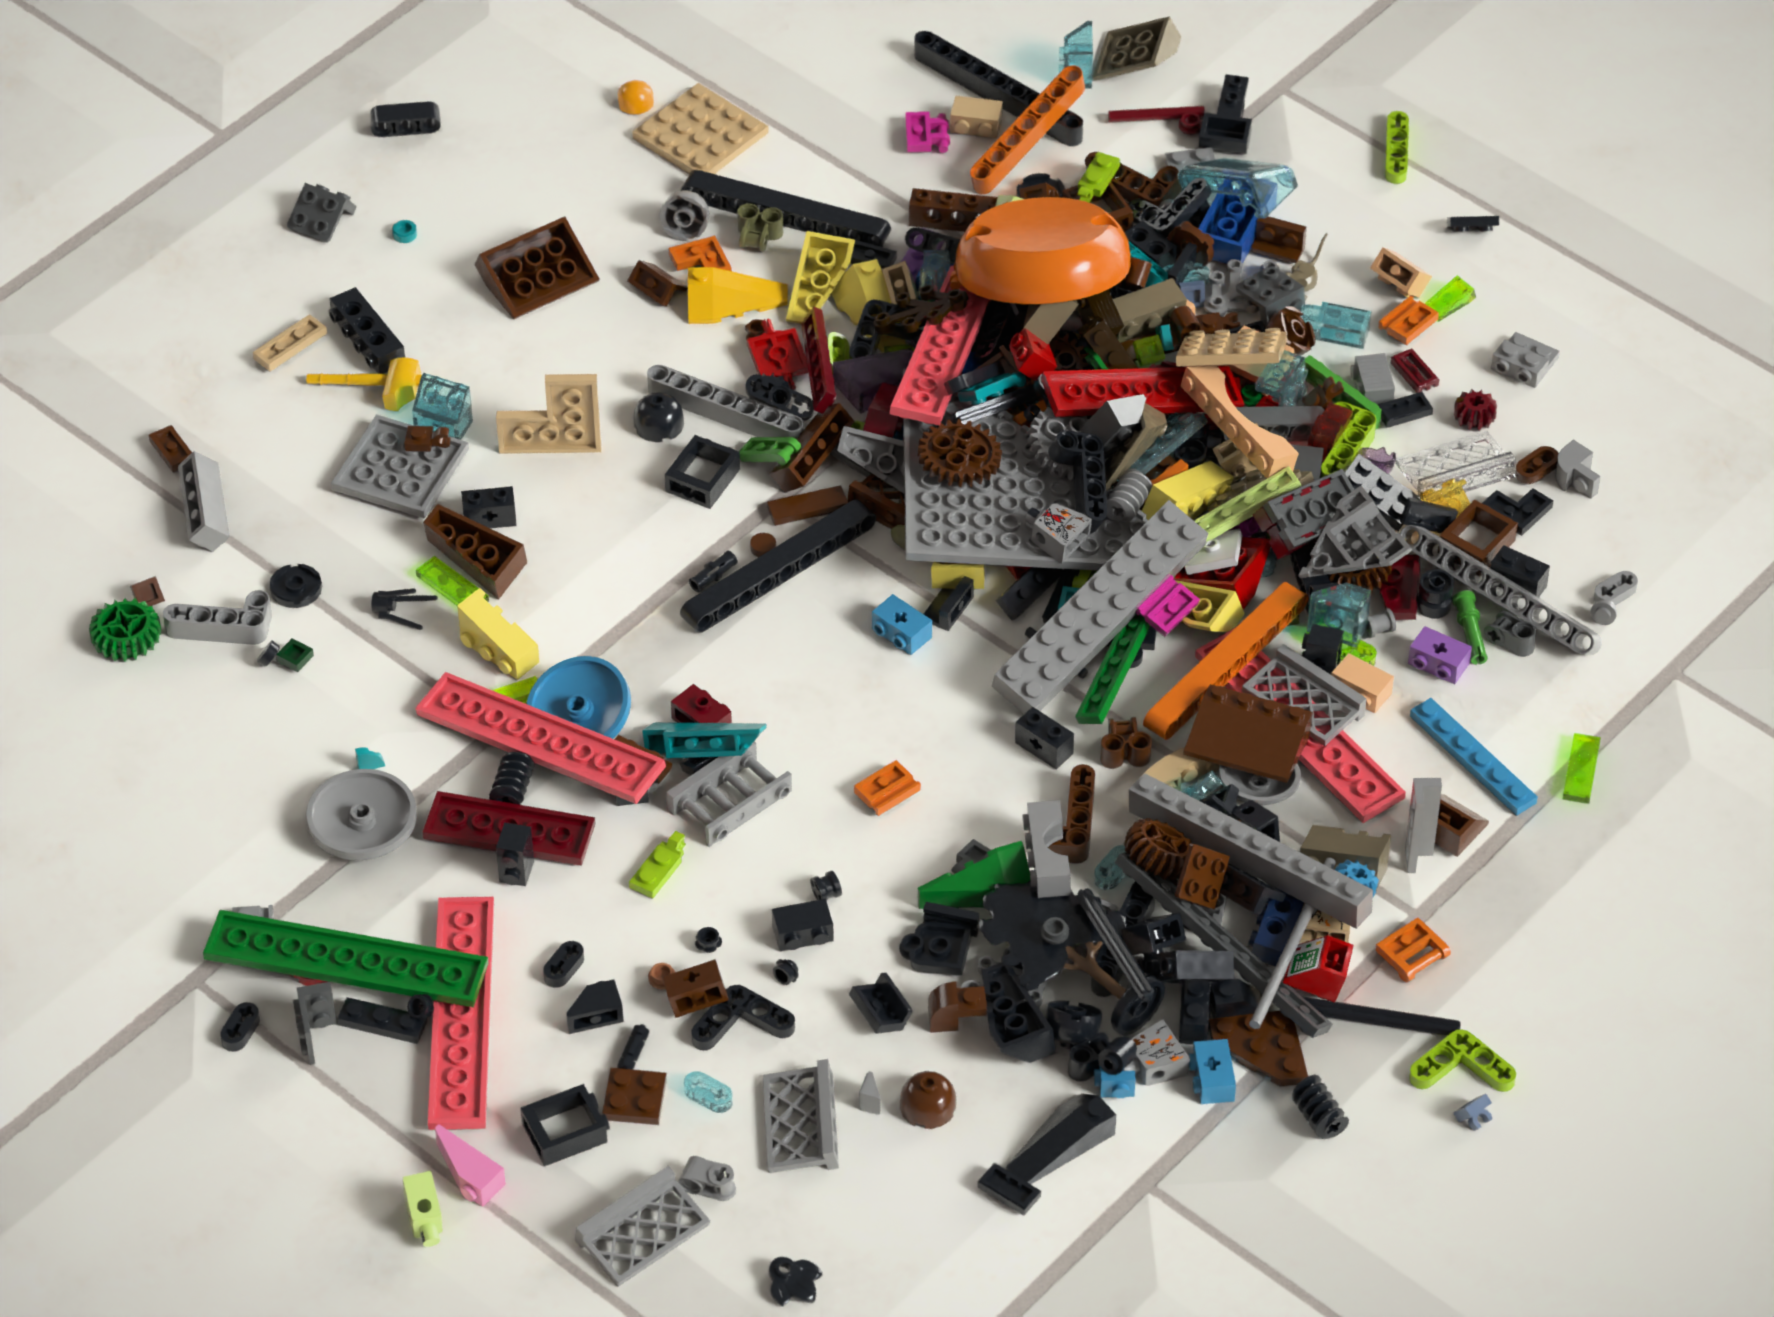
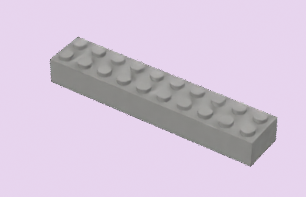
[992,500,1209,714]

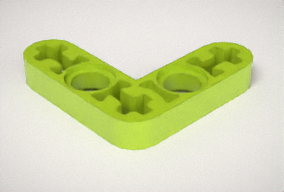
[1409,1029,1516,1092]

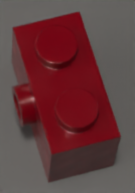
[671,684,732,723]

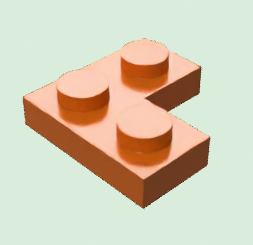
[669,236,732,271]

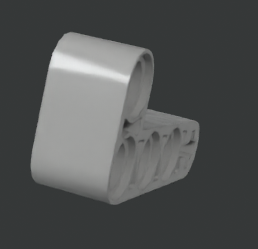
[163,590,272,645]

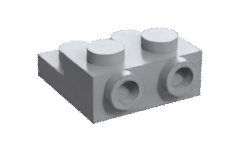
[1491,332,1560,388]

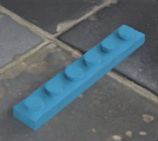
[1410,698,1538,816]

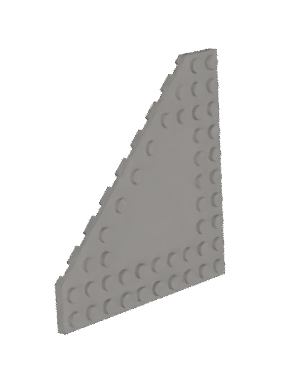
[902,369,1148,570]

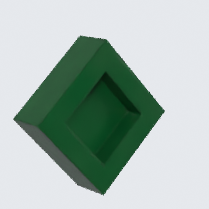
[276,638,314,672]

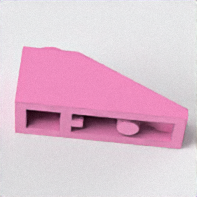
[435,1124,506,1207]

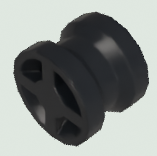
[810,870,842,901]

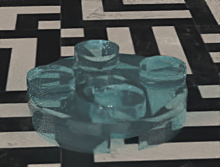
[1181,770,1223,801]

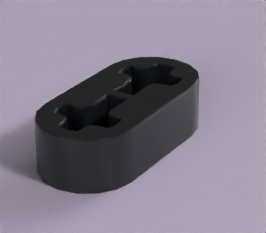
[543,941,584,988]
[220,1002,260,1052]

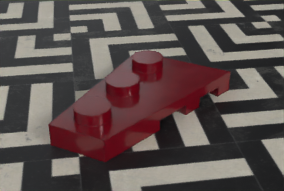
[1379,554,1421,620]

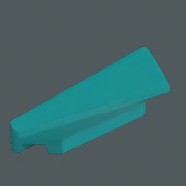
[642,722,767,758]

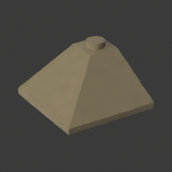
[1092,16,1182,81]
[1104,403,1167,491]

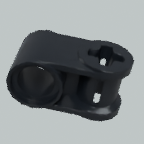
[1068,1032,1110,1081]

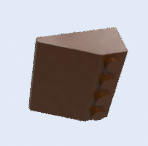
[474,216,600,319]
[1183,684,1313,783]

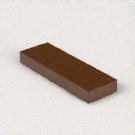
[767,485,848,526]

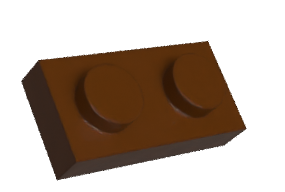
[149,425,192,473]

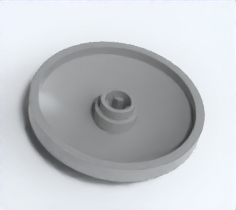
[306,769,417,860]

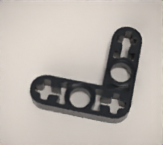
[1128,178,1212,238]
[691,985,795,1050]

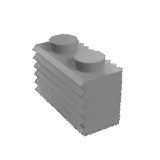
[1350,353,1395,405]

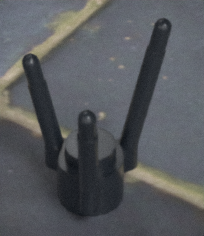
[371,588,438,630]

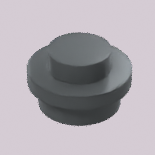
[1041,917,1069,944]

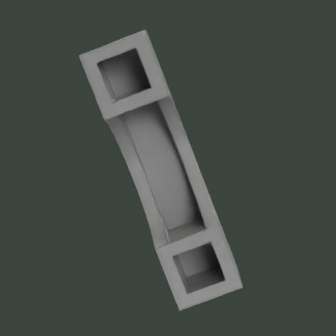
[1022,800,1071,898]

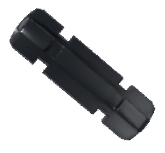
[617,1024,650,1069]

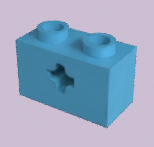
[872,594,932,655]
[1188,1039,1236,1105]

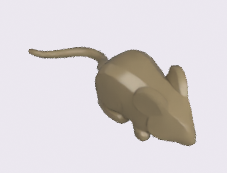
[1286,233,1328,300]

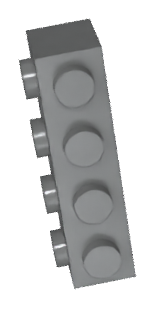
[178,451,230,552]

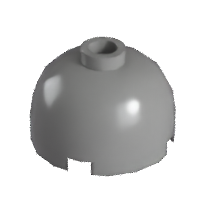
[659,190,710,241]

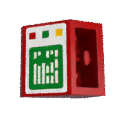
[1282,935,1354,1002]

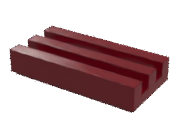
[1390,348,1440,393]

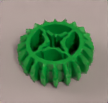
[89,598,161,662]

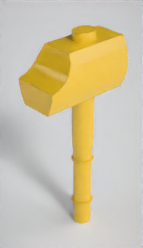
[306,358,423,411]

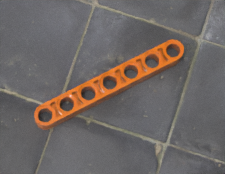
[970,65,1085,194]

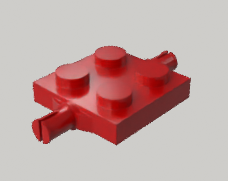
[747,319,808,390]

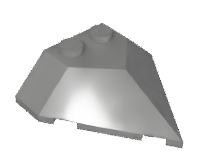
[1299,486,1412,578]

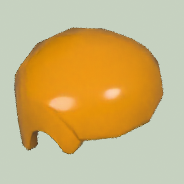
[617,80,654,114]

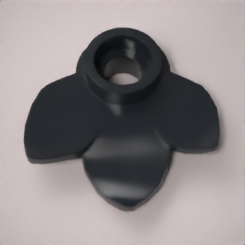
[768,1257,823,1307]

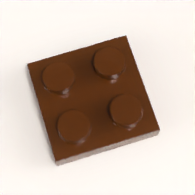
[602,1068,667,1125]

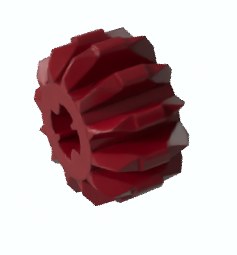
[1454,388,1497,431]

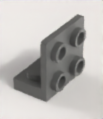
[293,982,337,1065]

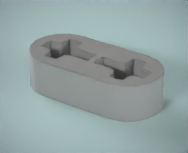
[1593,571,1638,605]

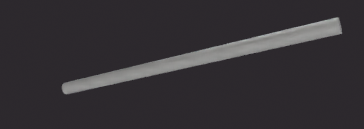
[1249,858,1336,1029]

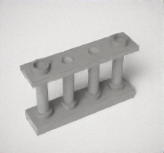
[666,741,792,847]

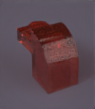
[1307,402,1353,463]

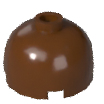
[1267,306,1316,358]
[900,1071,957,1129]

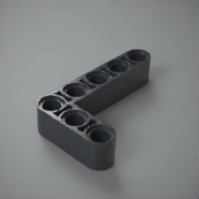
[849,299,983,373]

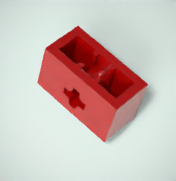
[1009,328,1057,380]

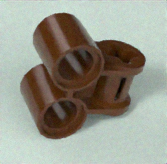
[1100,717,1152,769]

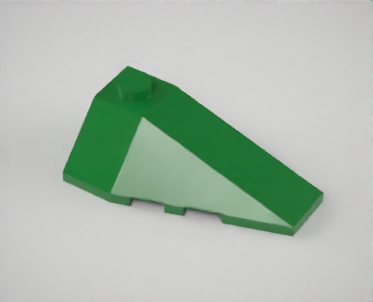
[917,841,1030,909]

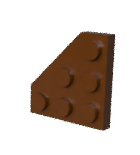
[1208,1011,1308,1087]

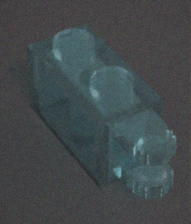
[1300,302,1372,349]

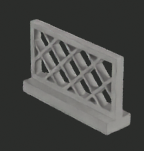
[1242,644,1367,746]
[763,1059,839,1173]
[575,1166,710,1287]

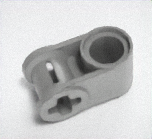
[678,1156,736,1201]

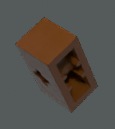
[662,959,729,1018]

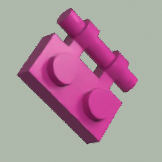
[905,112,950,153]

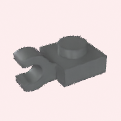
[951,839,991,873]

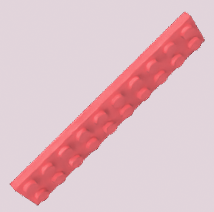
[890,266,992,425]
[1195,627,1406,823]
[415,672,666,804]
[428,897,494,1130]

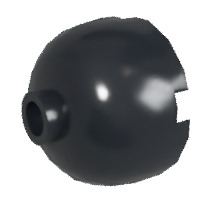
[633,392,684,443]
[1046,1000,1102,1049]

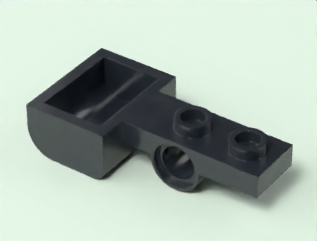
[1199,74,1252,154]

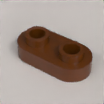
[1515,446,1559,484]

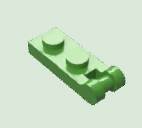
[739,437,801,466]

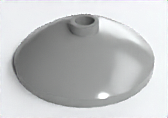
[1219,764,1301,805]

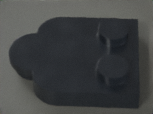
[899,922,973,975]

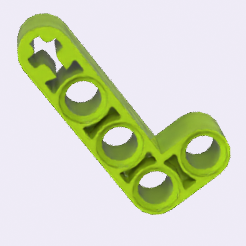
[1320,402,1377,478]

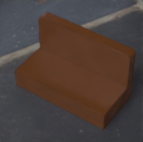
[627,260,688,307]

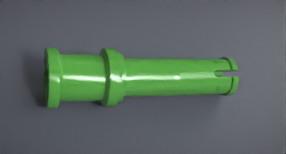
[1452,591,1488,665]

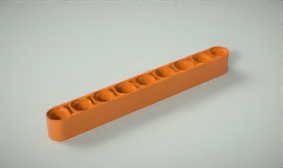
[1143,582,1309,740]

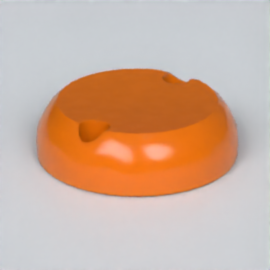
[956,197,1130,304]

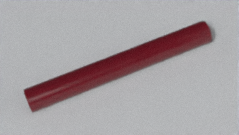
[1108,106,1205,123]

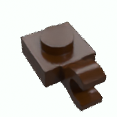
[1302,376,1344,412]
[404,426,451,452]

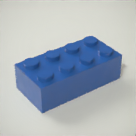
[1198,171,1276,264]

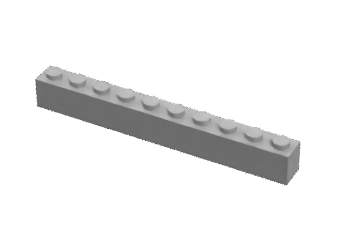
[1129,773,1373,929]

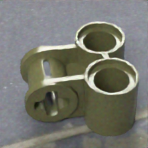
[737,204,783,252]

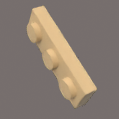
[253,314,327,371]

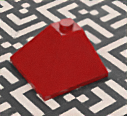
[1174,537,1271,610]

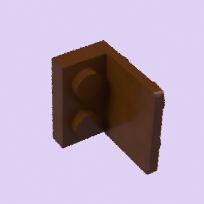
[1175,843,1230,910]

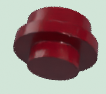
[1178,112,1202,135]

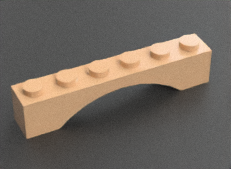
[1180,365,1299,478]

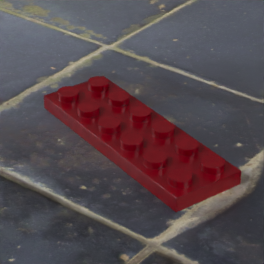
[422,791,595,866]

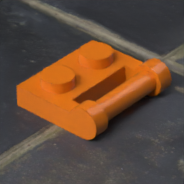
[1375,917,1451,983]

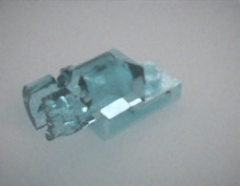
[918,250,950,302]

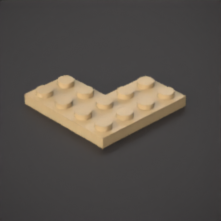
[496,374,601,454]

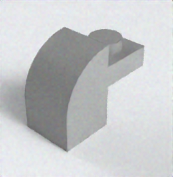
[1555,439,1600,499]

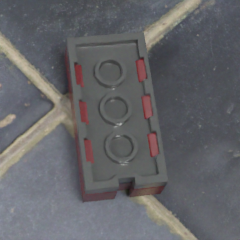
[1252,469,1355,559]

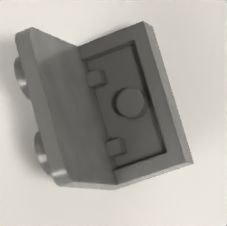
[287,183,357,243]
[1236,266,1306,329]

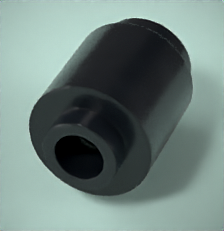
[1098,1036,1137,1075]

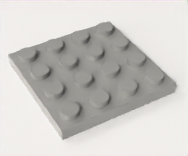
[331,414,469,519]

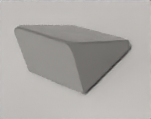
[859,1071,880,1115]

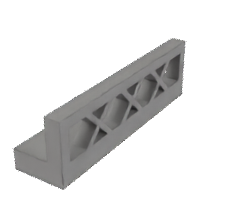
[1405,778,1442,873]

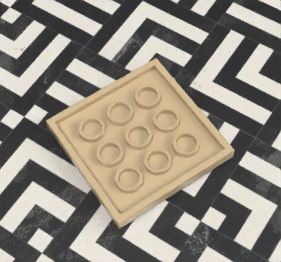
[633,83,769,174]
[1176,328,1287,366]

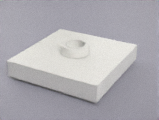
[1185,529,1242,574]

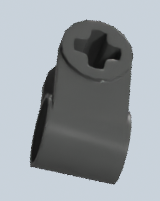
[1484,611,1536,657]

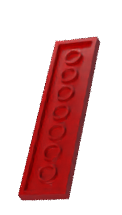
[1041,366,1244,417]

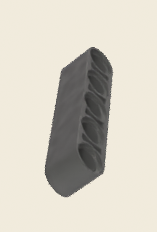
[1218,406,1334,441]

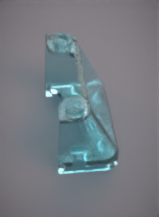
[1178,158,1298,219]

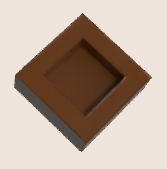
[130,576,165,606]

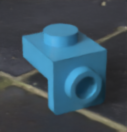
[1094,1065,1136,1098]

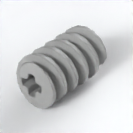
[1107,469,1152,522]

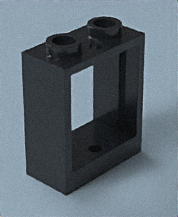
[665,435,740,509]
[1145,950,1234,983]
[520,1084,610,1167]

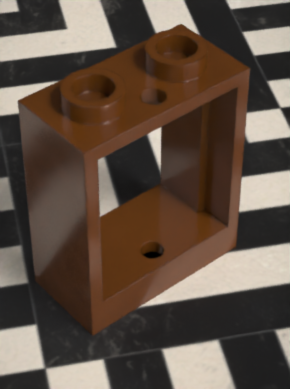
[1063,181,1133,232]
[1437,500,1518,577]

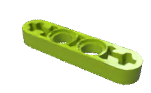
[1385,111,1409,184]

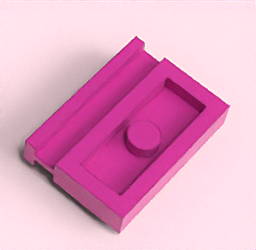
[1136,575,1200,637]

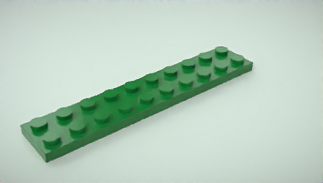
[203,910,489,1007]

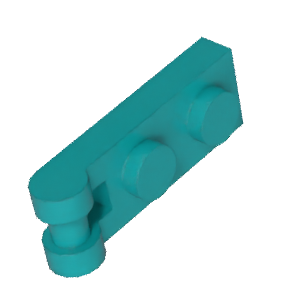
[957,372,1026,405]

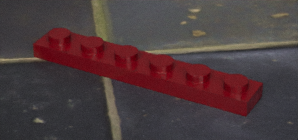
[801,306,837,414]

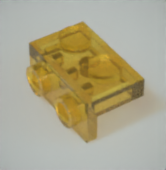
[1419,478,1470,518]

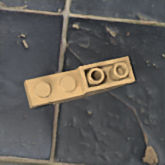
[1144,747,1220,791]

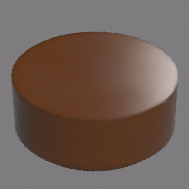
[750,533,776,557]

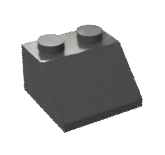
[1080,394,1146,455]

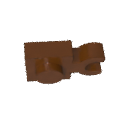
[1196,312,1240,334]

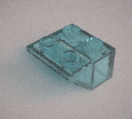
[412,373,473,440]

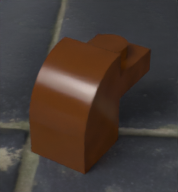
[928,981,987,1033]

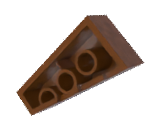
[423,504,528,600]

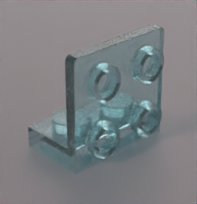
[1255,350,1308,406]

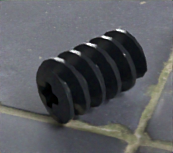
[489,752,535,805]
[1292,1074,1349,1139]

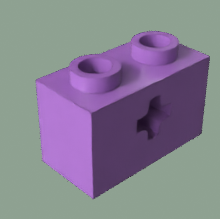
[1408,626,1472,684]

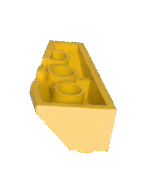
[688,267,788,324]

